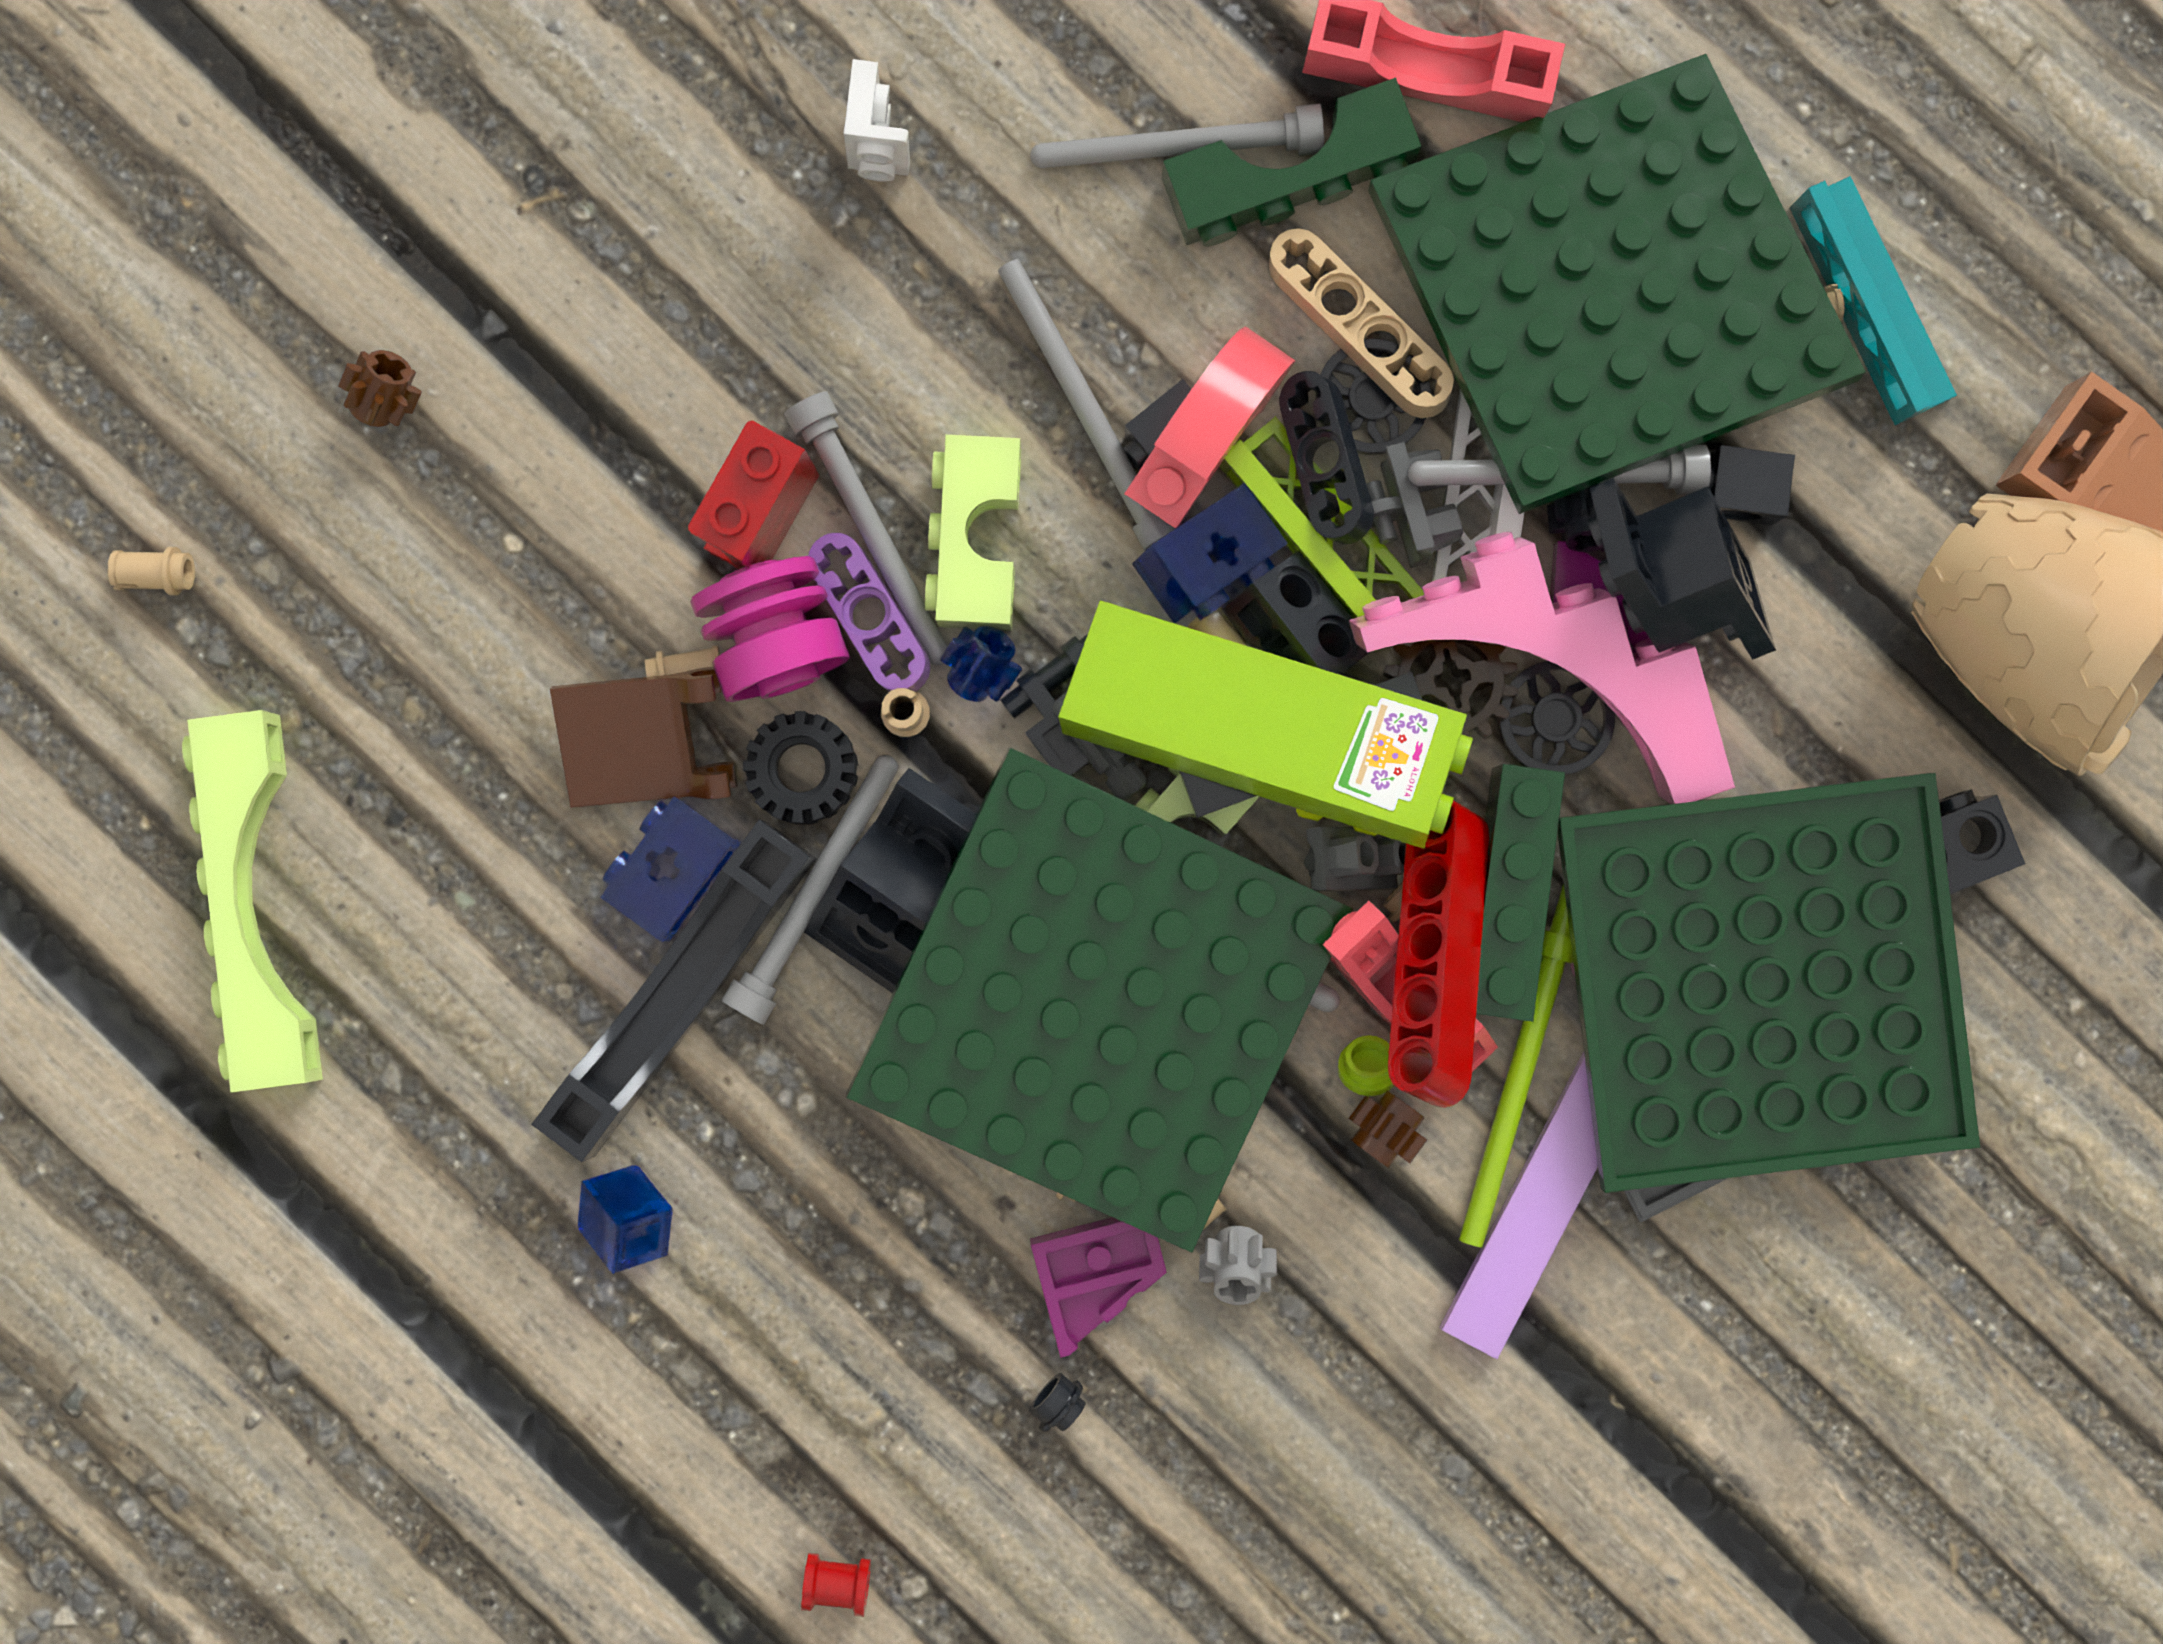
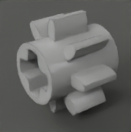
[1199,1226,1277,1305]

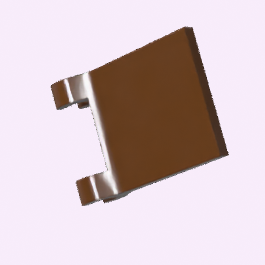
[550,667,738,808]

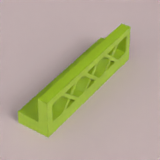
[1219,416,1424,652]

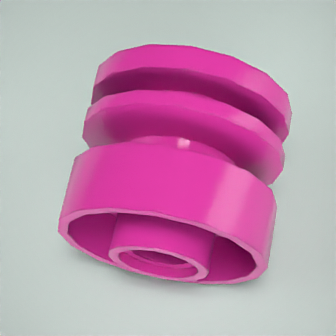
[690,556,850,702]

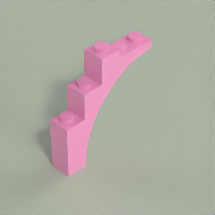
[1349,532,1735,804]

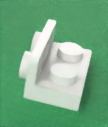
[844,59,910,181]

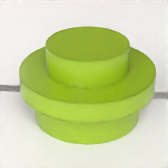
[1338,1035,1394,1096]

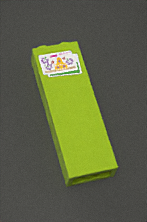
[1058,600,1473,849]

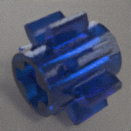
[940,626,1022,702]

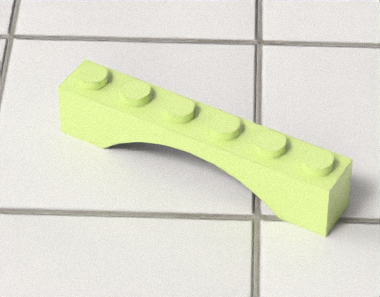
[182,710,323,1092]

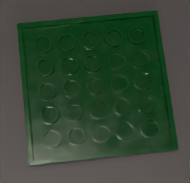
[1368,54,1866,514]
[846,747,1354,1253]
[1558,773,1980,1193]

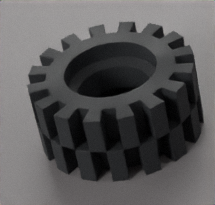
[743,711,859,825]

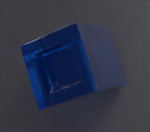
[578,1165,673,1274]

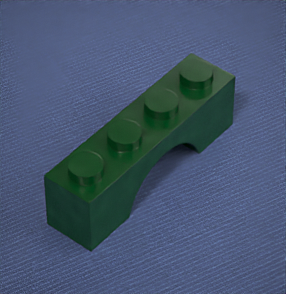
[1162,77,1421,247]
[1476,764,1565,1022]

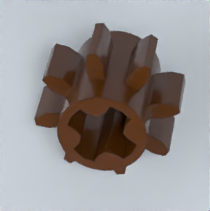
[338,350,422,427]
[1348,1090,1427,1168]

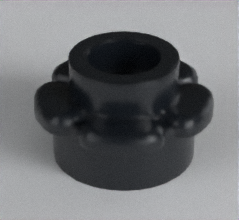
[1029,1373,1086,1432]

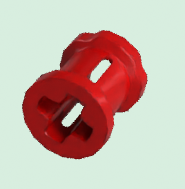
[801,1553,871,1617]

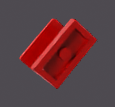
[688,421,820,569]

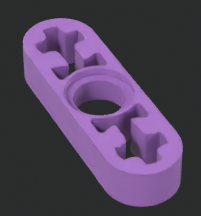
[808,533,930,692]

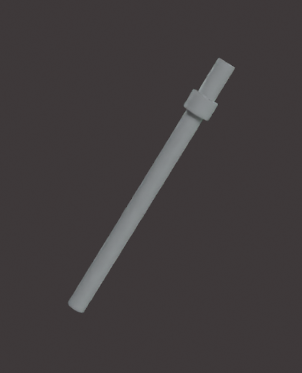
[998,259,1194,590]

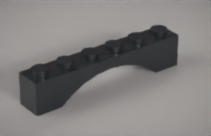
[531,819,817,1162]

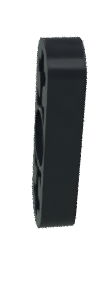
[1279,371,1374,545]

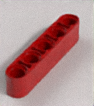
[1388,800,1489,1108]

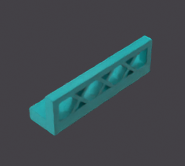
[1789,176,1957,426]

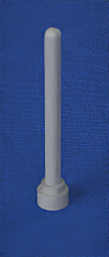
[1030,104,1324,168]
[784,391,949,665]
[1408,445,1711,495]
[721,755,898,1025]

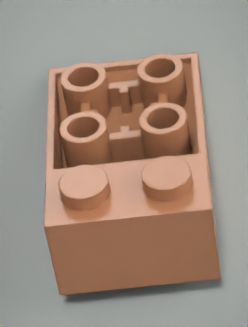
[1995,371,2163,532]

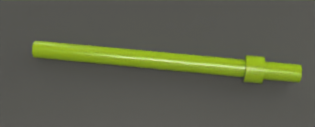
[1459,884,1573,1248]

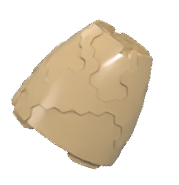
[1911,493,2163,776]

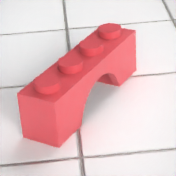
[1302,0,1565,122]

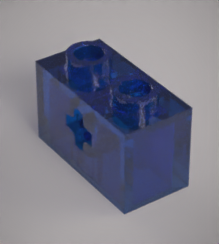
[1132,483,1288,624]
[600,796,742,941]

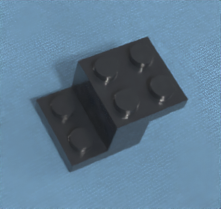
[1588,478,1776,660]
[804,768,977,993]

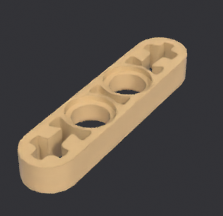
[1269,228,1454,418]

